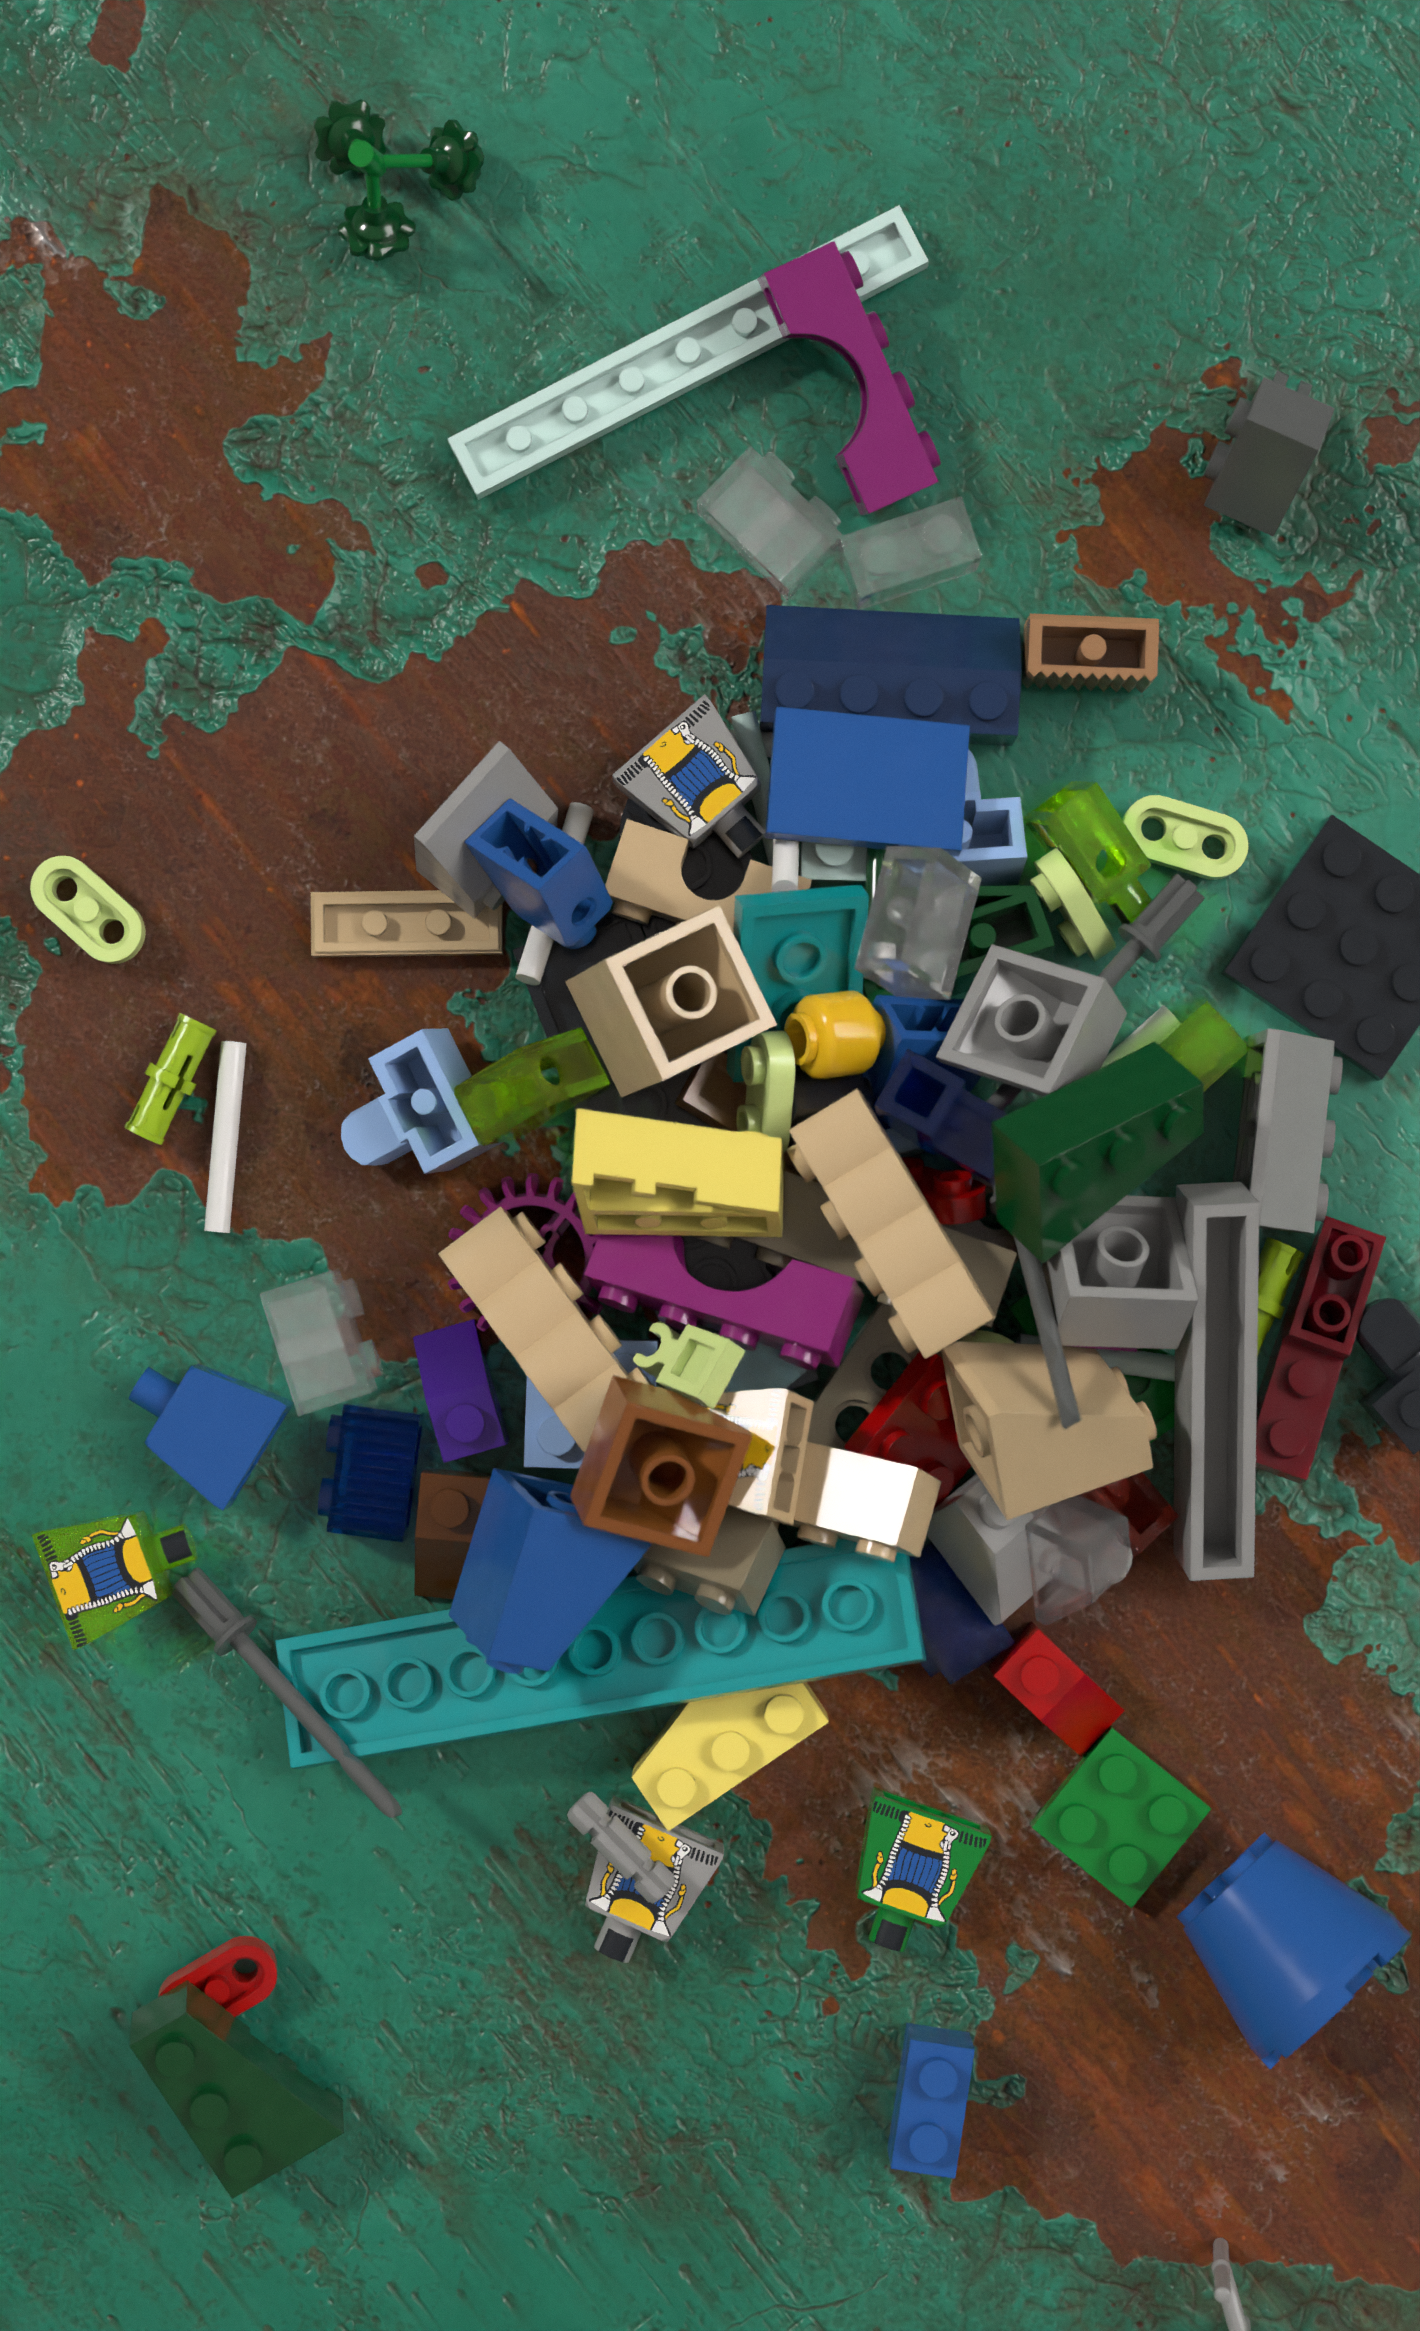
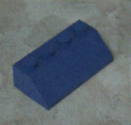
[760,605,1022,746]

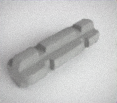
[567,1792,675,1903]

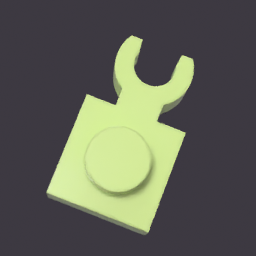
[633,1322,745,1409]

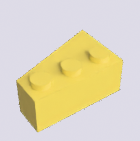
[572,1109,785,1237]
[632,1682,829,1831]

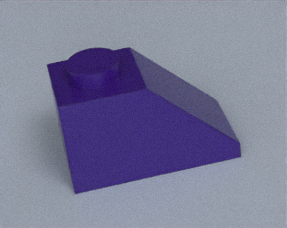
[413,1319,510,1463]

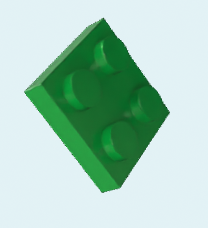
[1030,1726,1212,1909]

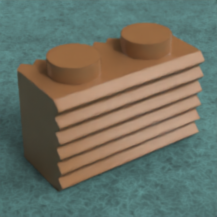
[1021,613,1159,693]

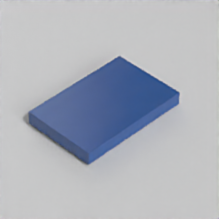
[765,707,970,856]

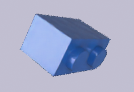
[887,2023,975,2179]

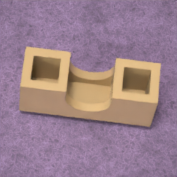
[605,819,812,932]

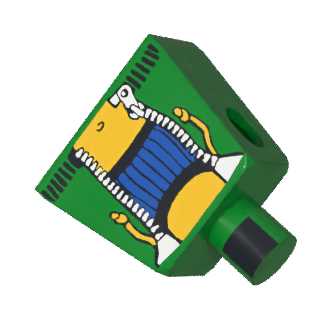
[856,1787,992,1952]

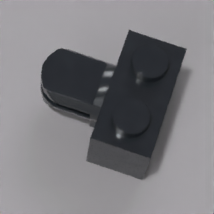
[1356,1298,1420,1455]

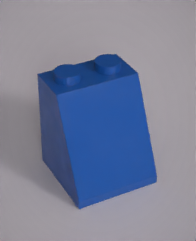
[449,1468,652,1674]

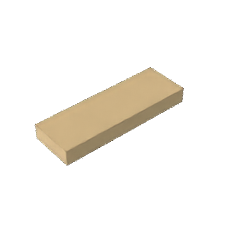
[311,890,503,957]

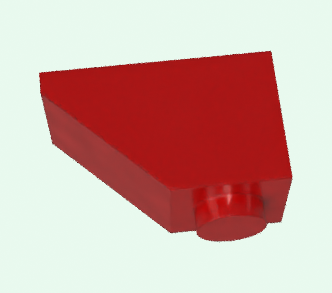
[988,1621,1125,1756]

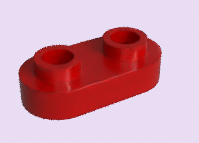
[901,1157,987,1225]
[158,1936,277,2017]

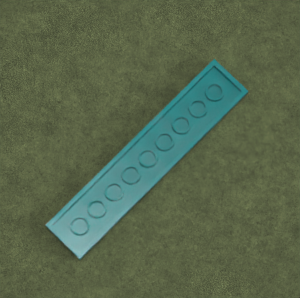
[275,1539,926,1770]

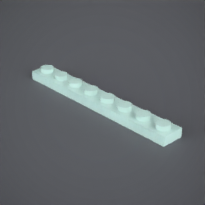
[447,205,929,500]

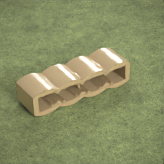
[787,1089,996,1359]
[438,1206,653,1453]

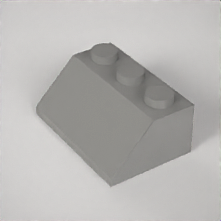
[1233,1029,1343,1233]

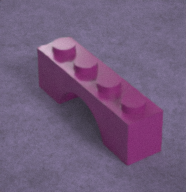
[757,241,941,515]
[584,1234,864,1370]

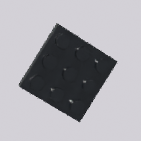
[1221,815,1420,1081]

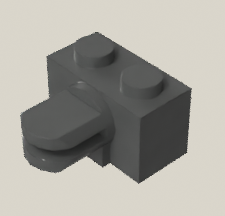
[1203,370,1335,536]

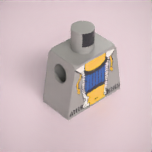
[612,694,765,858]
[585,1795,724,1963]

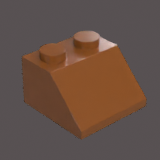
[570,1375,753,1558]

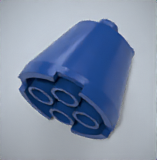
[1177,1832,1411,2069]

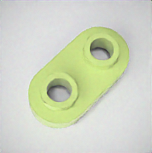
[1121,795,1248,880]
[1030,848,1116,962]
[30,856,145,964]
[736,1030,795,1153]

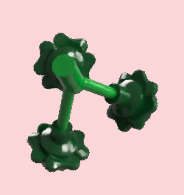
[313,99,484,262]

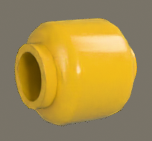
[784,991,886,1078]

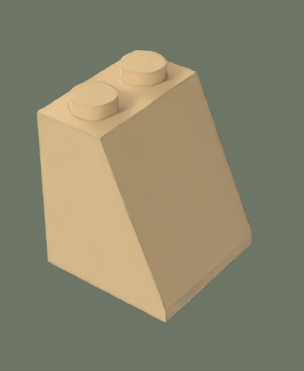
[565,905,777,1097]
[941,1341,1157,1520]

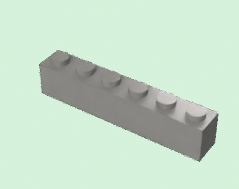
[1173,1182,1259,1581]

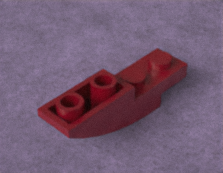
[1256,1216,1386,1484]

